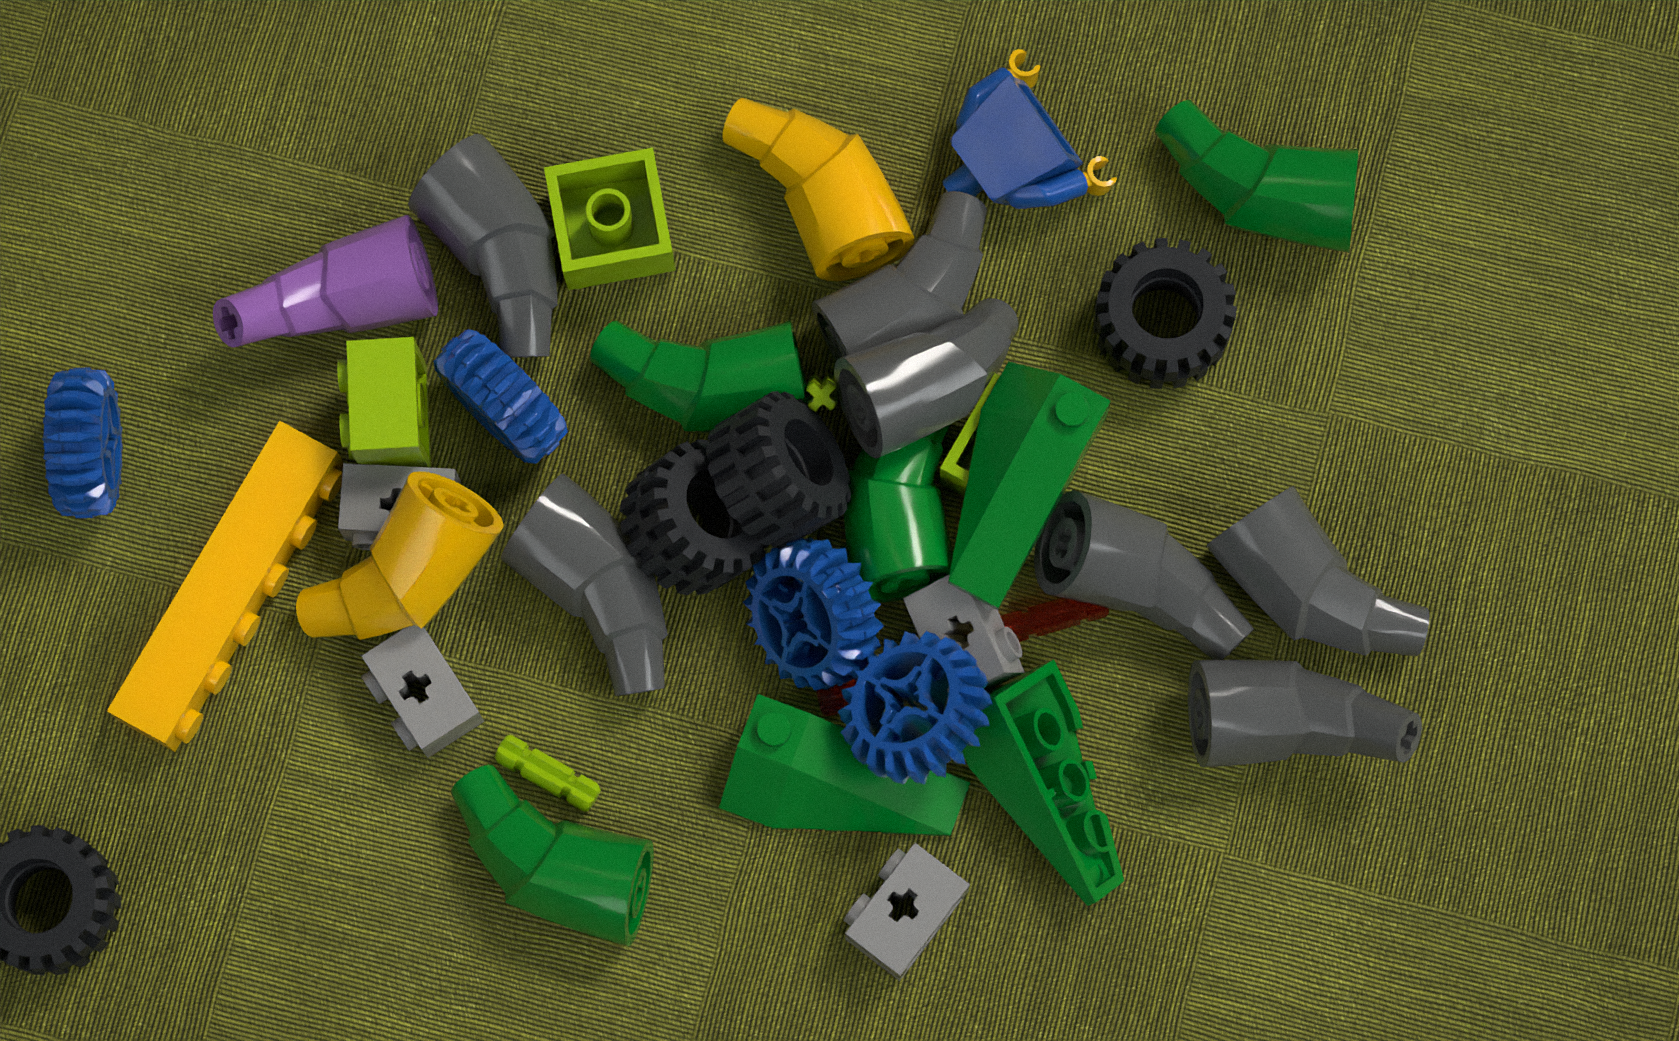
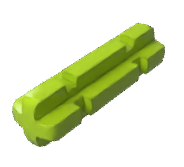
[806,373,838,412]
[494,735,601,812]

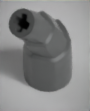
[408,134,558,358]
[811,191,987,361]
[834,298,1018,459]
[500,473,668,696]
[1206,486,1429,657]
[1034,490,1254,660]
[1188,660,1422,767]

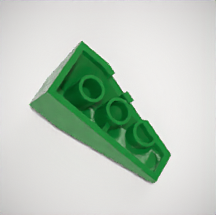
[948,361,1111,610]
[961,659,1124,906]
[719,694,970,837]

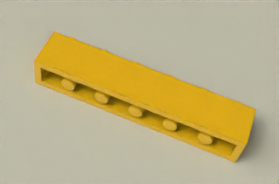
[107,420,344,752]

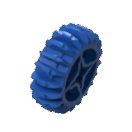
[433,329,568,464]
[42,367,123,519]
[743,537,884,691]
[837,630,993,785]

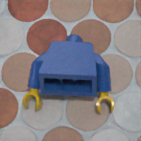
[942,49,1117,209]

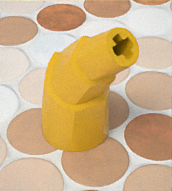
[722,98,915,281]
[296,471,504,640]

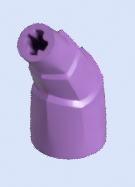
[213,215,438,347]

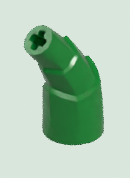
[1155,100,1359,253]
[590,320,809,433]
[844,424,953,603]
[451,765,654,947]

